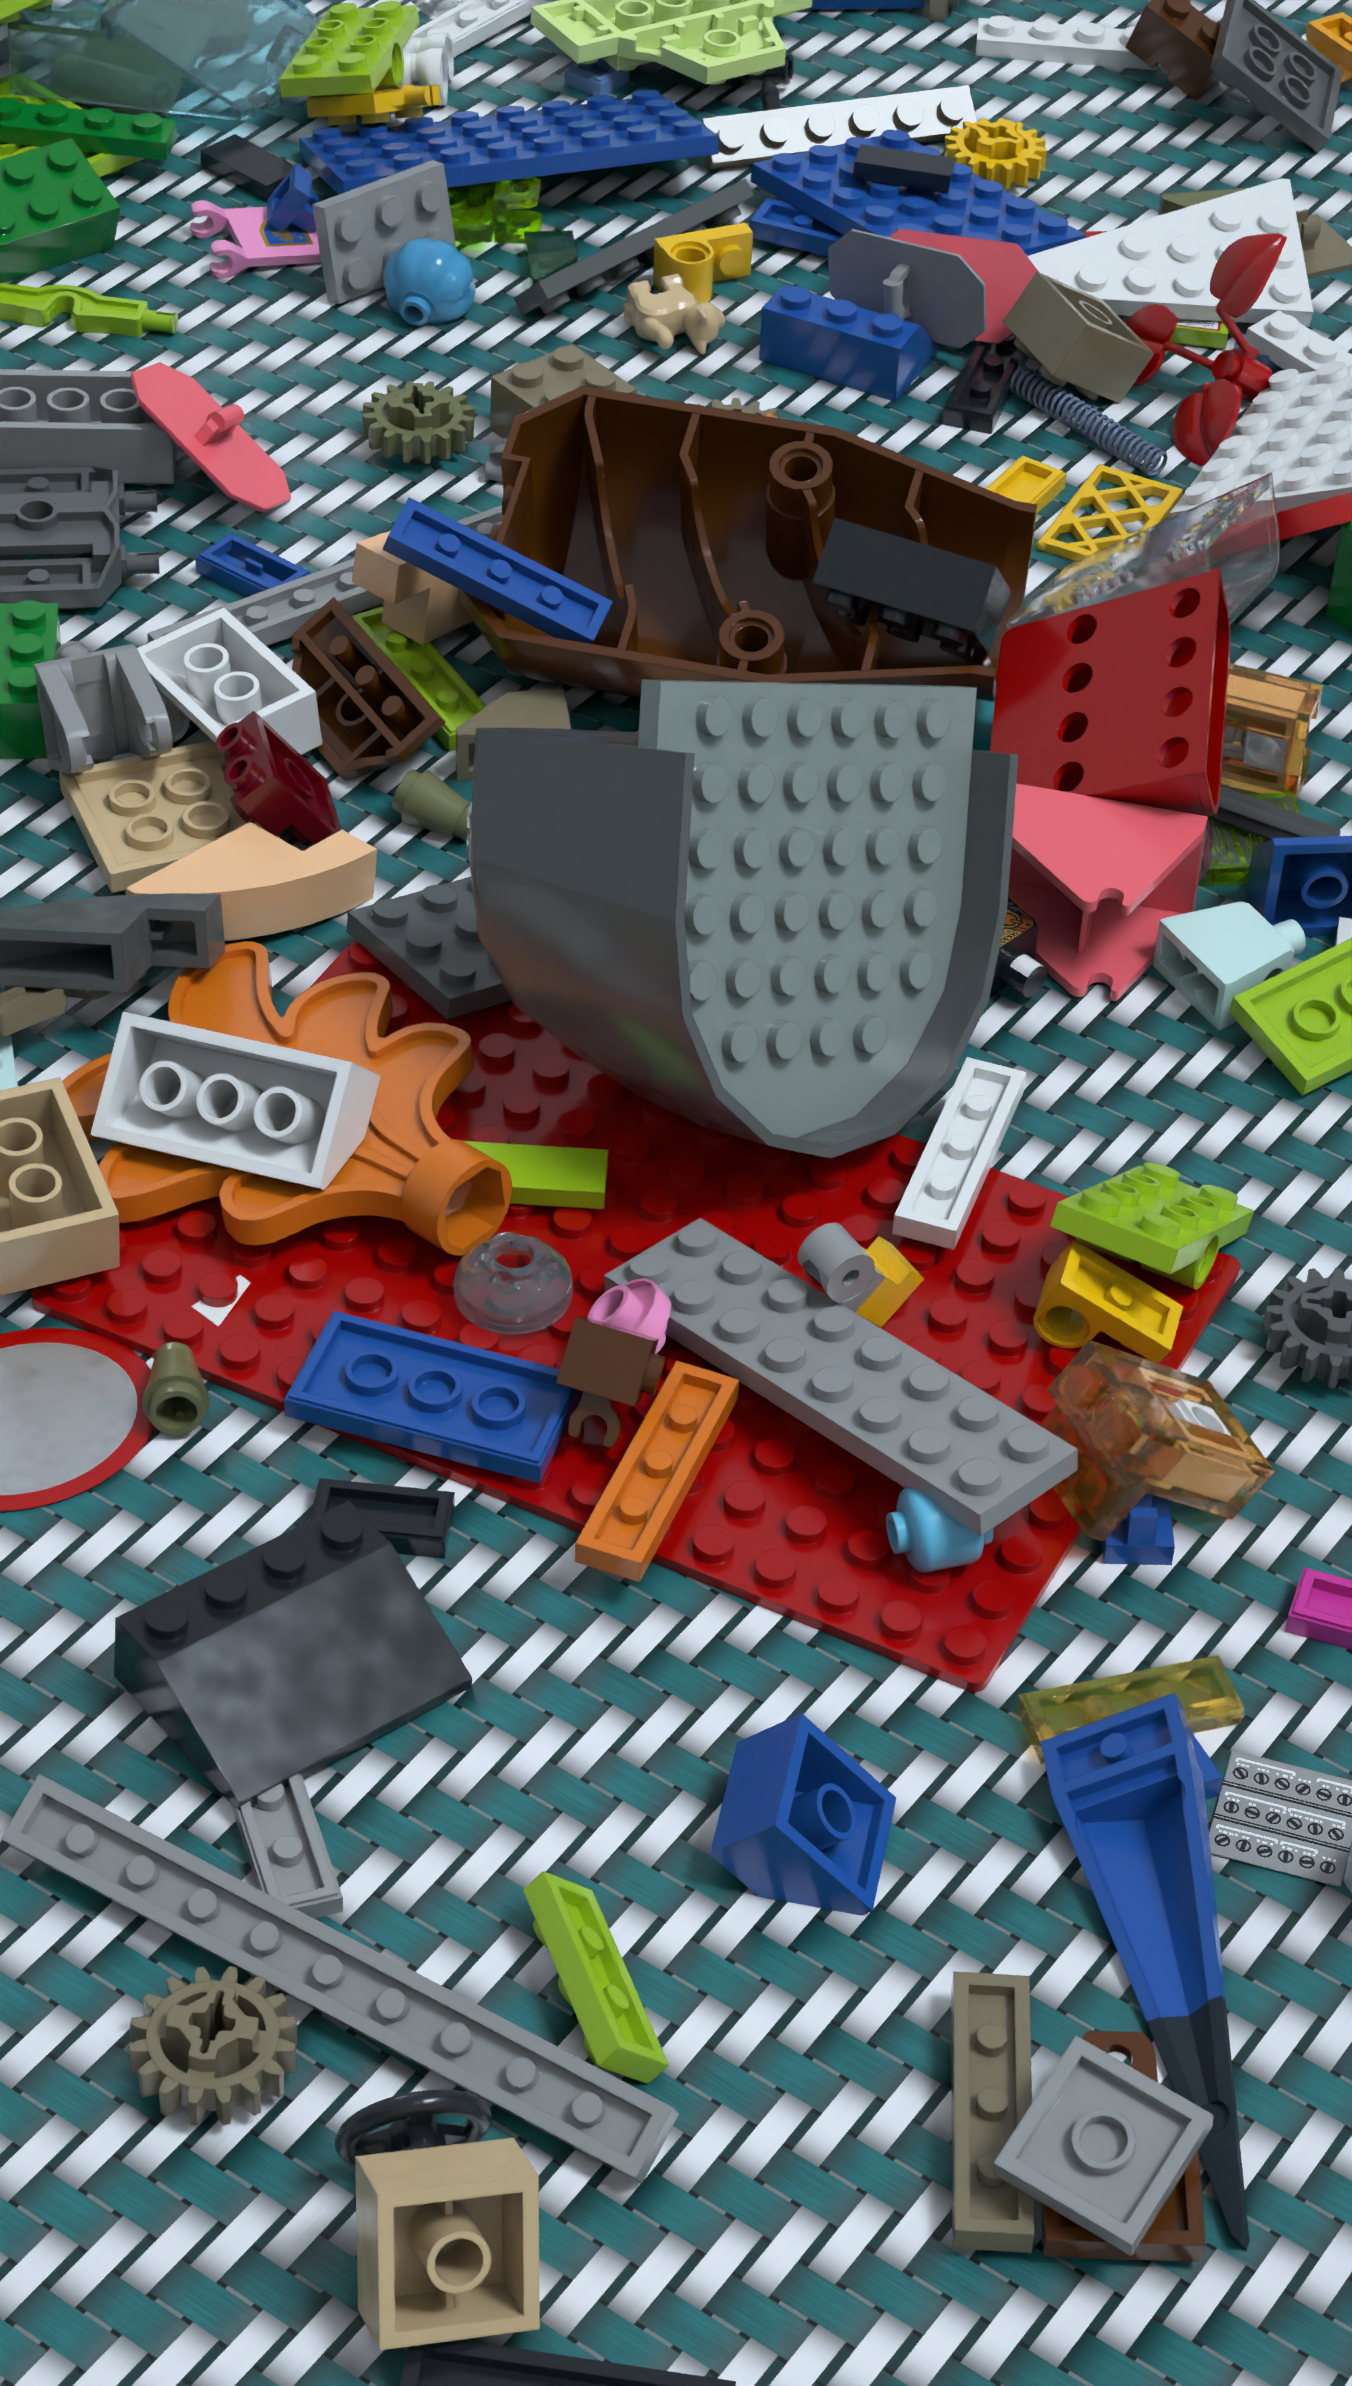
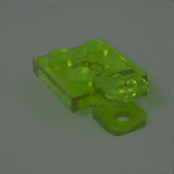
[447,177,543,245]

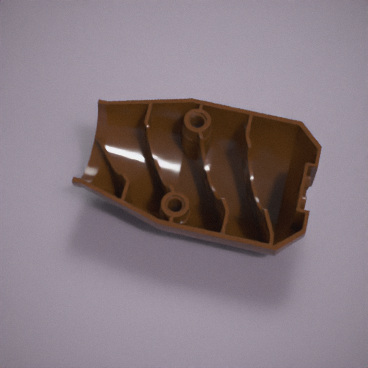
[459,386,1037,702]

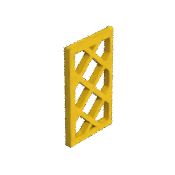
[1036,464,1183,576]

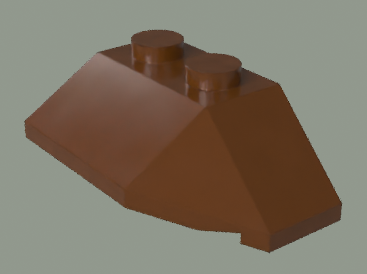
[292,597,446,781]

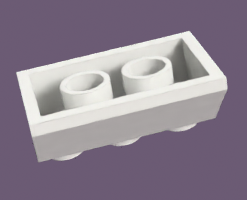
[137,608,322,755]

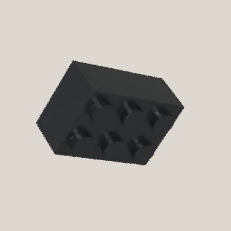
[812,518,1011,659]

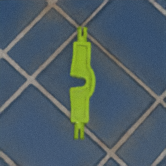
[0,283,178,337]

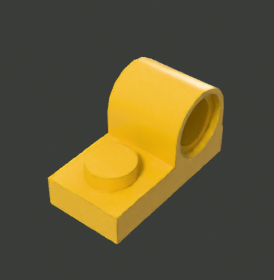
[653,222,753,303]
[1033,1240,1183,1365]

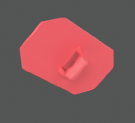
[888,229,1039,344]
[131,362,292,512]

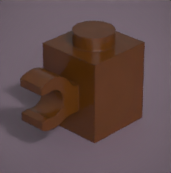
[556,1316,666,1448]

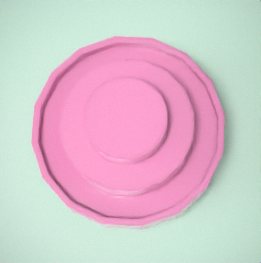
[588,1278,672,1354]

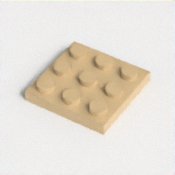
[59,740,280,893]

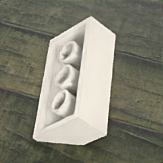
[90,1012,381,1190]

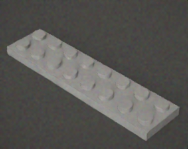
[604,1218,1078,1536]

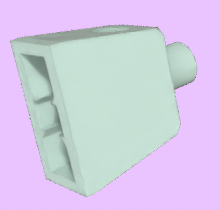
[1153,901,1306,1031]

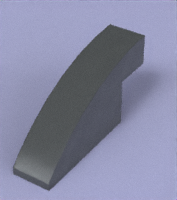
[0,893,225,992]

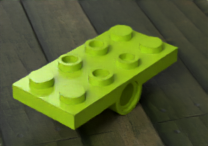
[279,1,419,97]
[1050,1162,1254,1290]

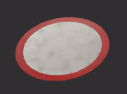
[0,1328,155,1512]

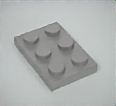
[312,160,456,304]

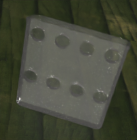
[1005,472,1280,629]

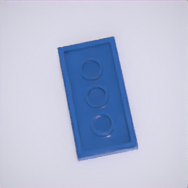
[284,1310,584,1483]

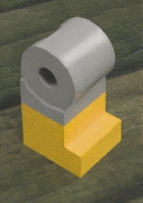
[797,1222,924,1327]

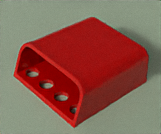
[990,568,1230,816]

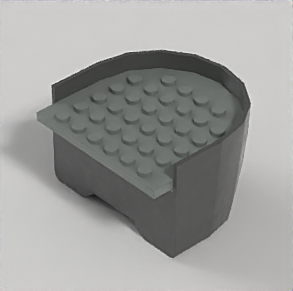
[469,679,1018,1159]

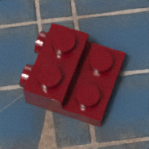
[215,711,342,846]

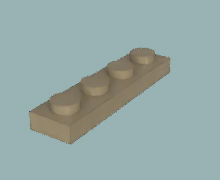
[951,1971,1035,2253]

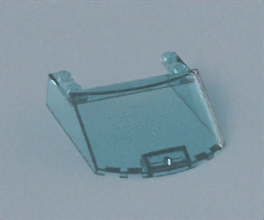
[8,0,319,121]

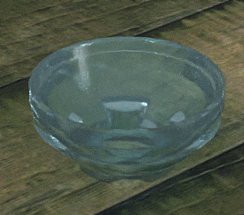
[453,1232,573,1334]

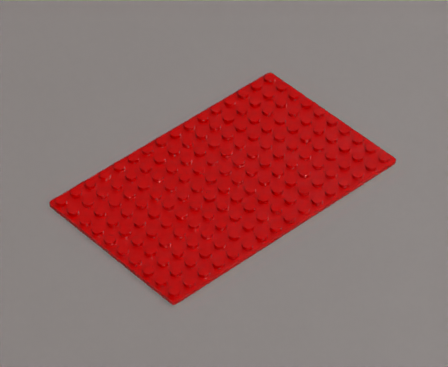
[31,940,1240,1692]

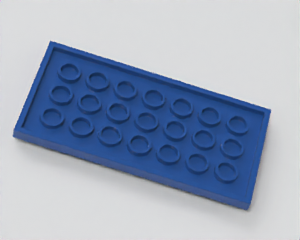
[299,90,719,195]

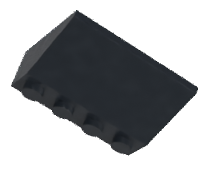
[114,1501,472,1810]

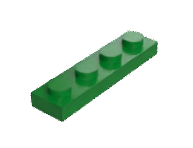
[0,98,177,160]

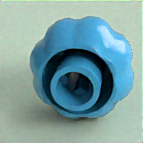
[383,237,475,326]

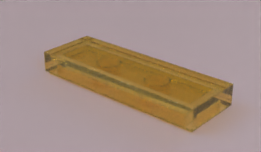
[1017,1655,1244,1764]

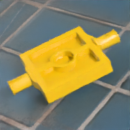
[306,84,441,125]

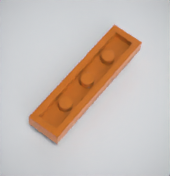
[575,1361,739,1582]

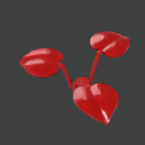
[1126,233,1287,467]

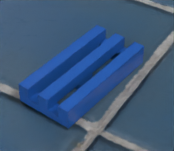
[195,533,312,597]

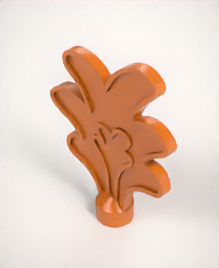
[62,941,512,1256]

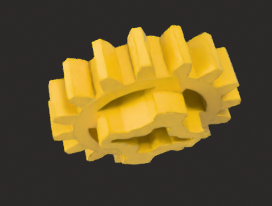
[944,118,1047,189]

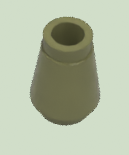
[392,769,472,841]
[142,1342,210,1435]

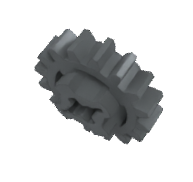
[1262,1268,1352,1389]

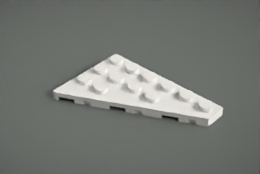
[1028,179,1314,326]

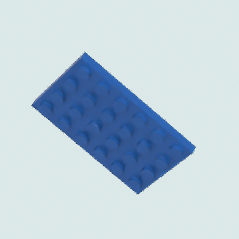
[750,129,1086,256]

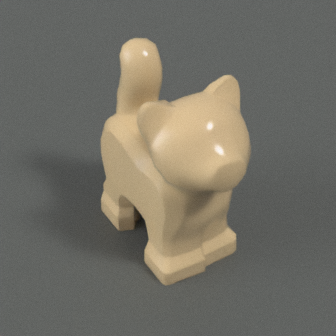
[624,274,725,355]

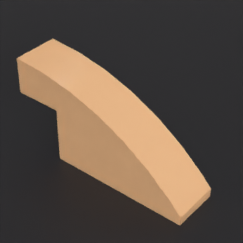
[352,532,473,645]
[125,822,378,941]

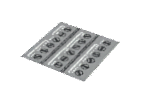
[1209,1750,1352,1887]

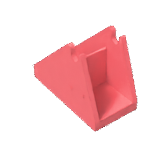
[1008,783,1208,1001]

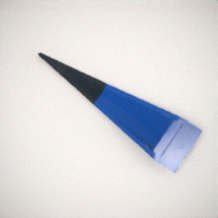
[1041,1693,1250,2250]

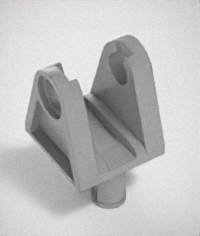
[33,641,173,774]

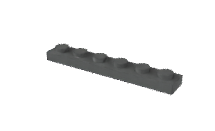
[513,179,754,316]

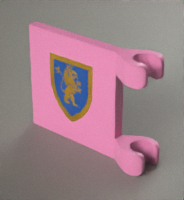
[190,200,321,278]

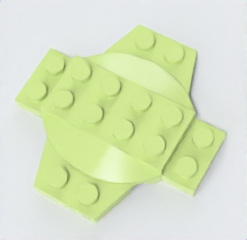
[531,0,812,85]

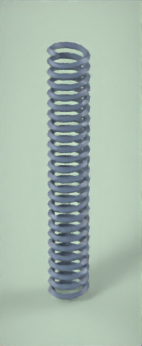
[1010,365,1167,477]

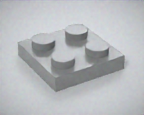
[994,2035,1213,2256]

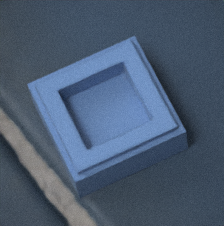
[565,58,629,96]

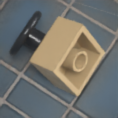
[335,2090,540,2350]

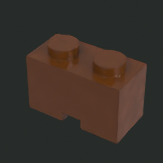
[1125,0,1221,101]

